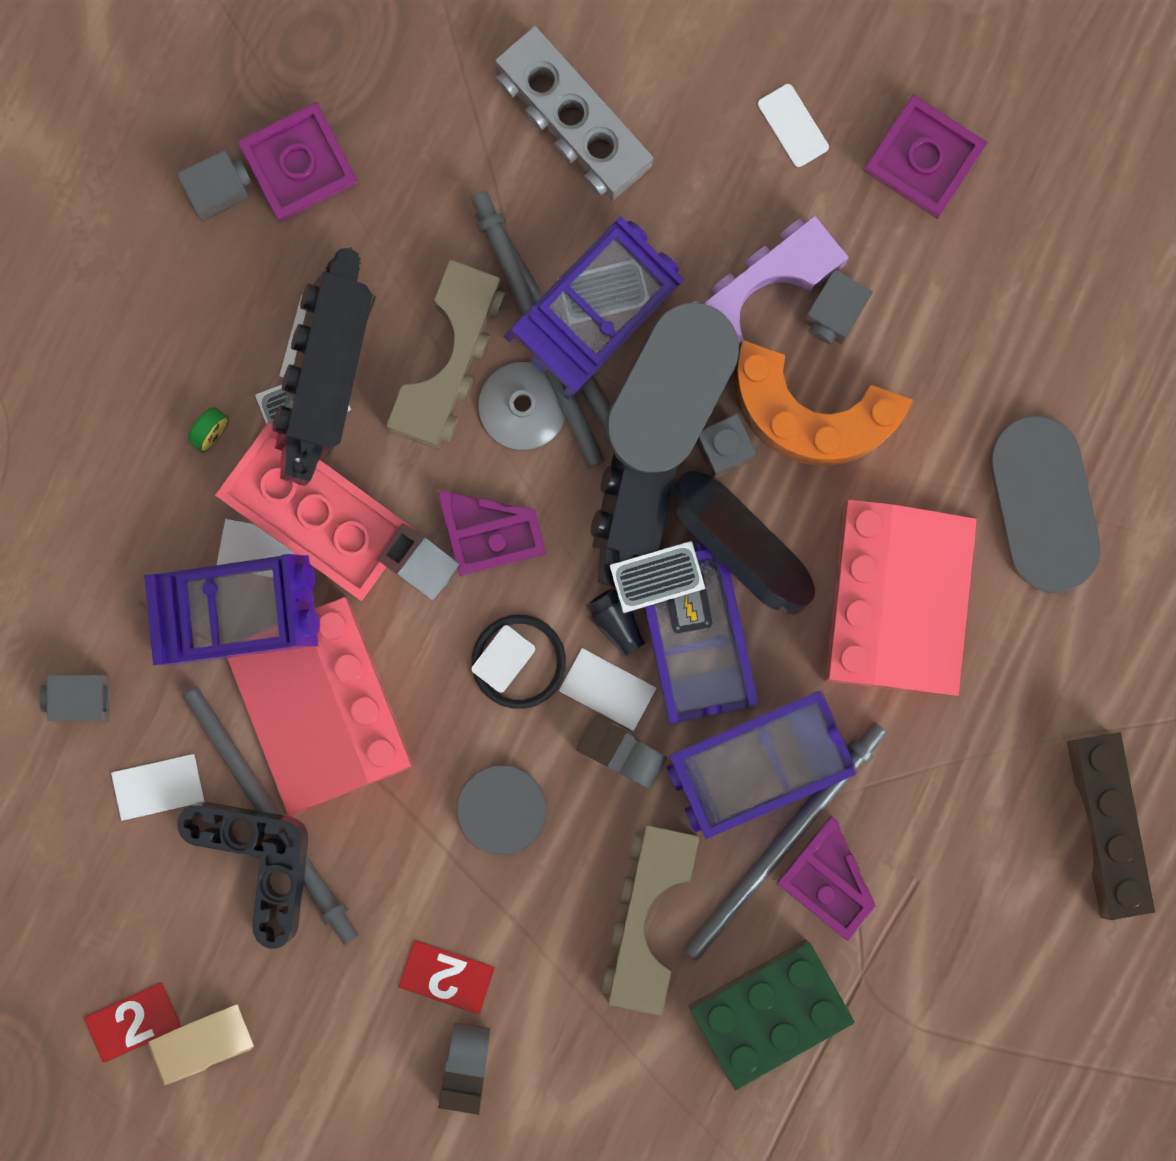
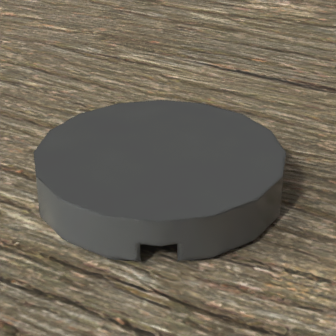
[457,766,546,855]

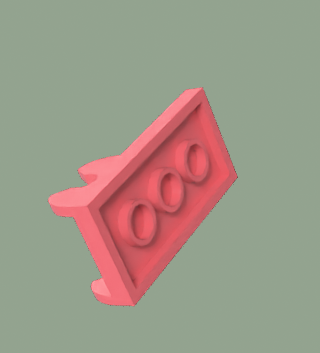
[215,422,414,601]

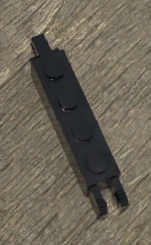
[272,247,373,486]
[591,453,678,587]

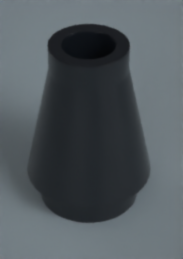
[586,587,645,656]

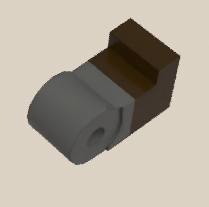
[576,715,667,789]
[438,1022,491,1115]

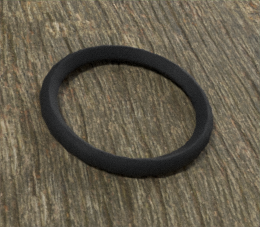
[472,615,566,709]

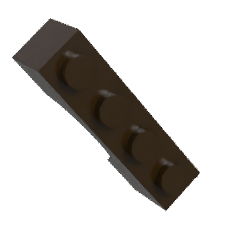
[1067,732,1155,920]

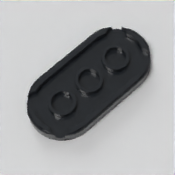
[670,471,815,615]

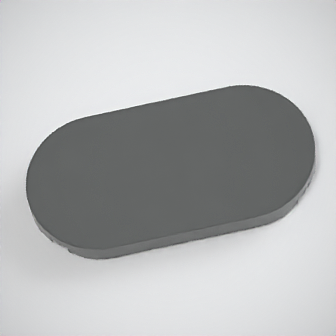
[606,302,739,473]
[990,416,1100,593]

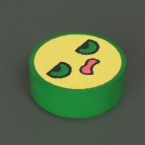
[188,407,229,453]

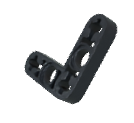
[177,802,308,949]

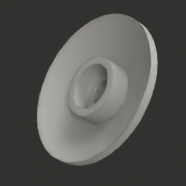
[478,362,566,451]

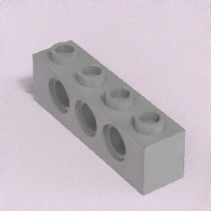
[495,26,654,201]

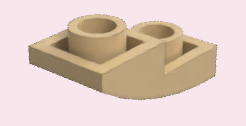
[147,1005,254,1086]

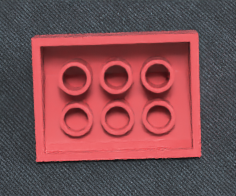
[825,500,977,696]
[227,597,414,816]

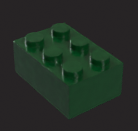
[688,939,855,1091]

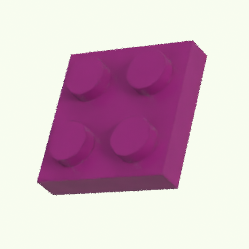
[863,95,988,219]
[238,102,358,223]

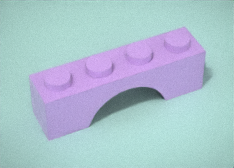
[694,216,849,349]

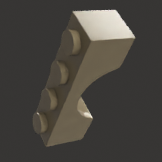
[386,259,506,450]
[601,825,700,1016]

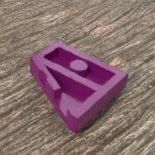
[438,491,546,577]
[776,816,876,941]

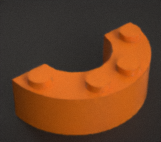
[735,340,913,466]

